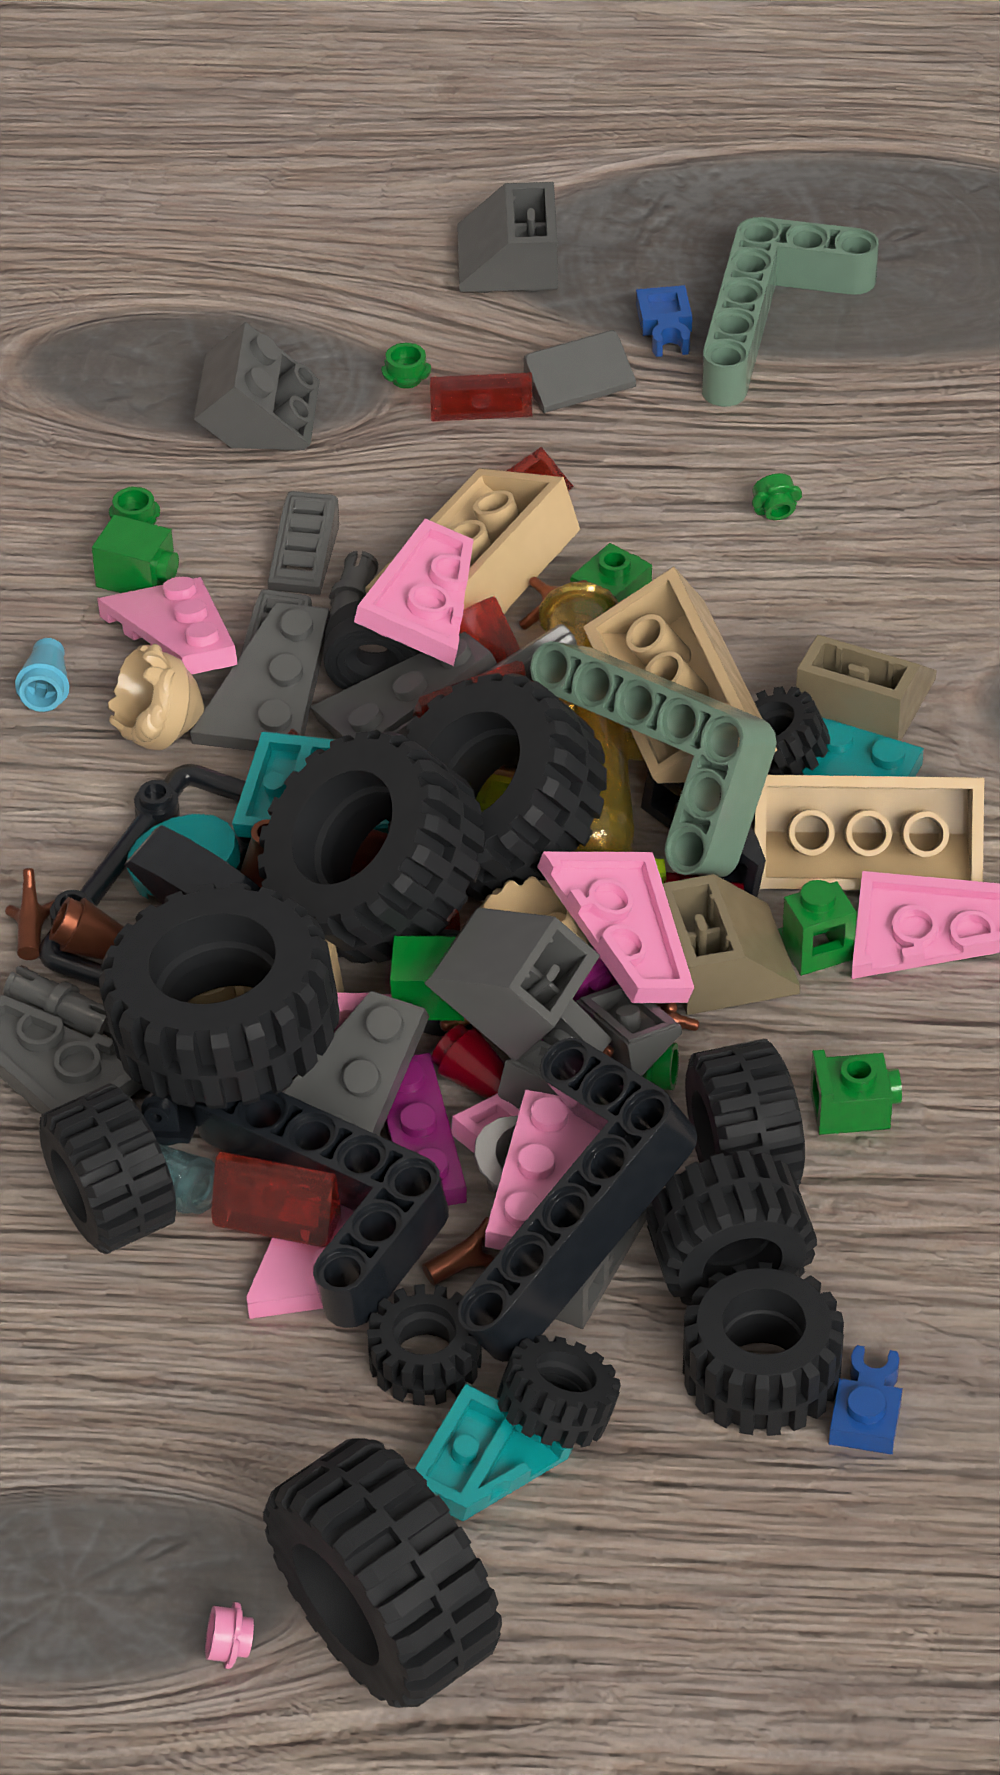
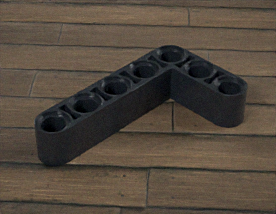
[458,1037,698,1362]
[191,1090,449,1328]

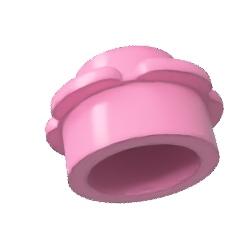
[205,1602,254,1669]

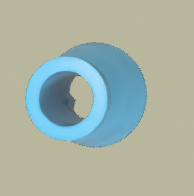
[15,638,69,712]

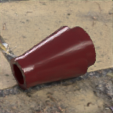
[431,1024,505,1099]

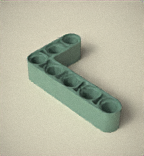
[702,217,879,407]
[530,641,776,878]

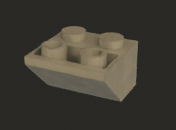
[796,634,937,741]
[662,874,800,1015]

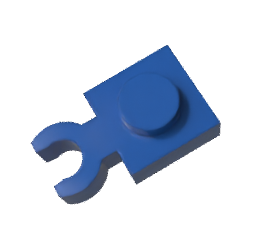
[636,285,692,357]
[829,1345,903,1454]

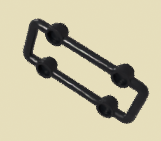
[39,764,251,988]

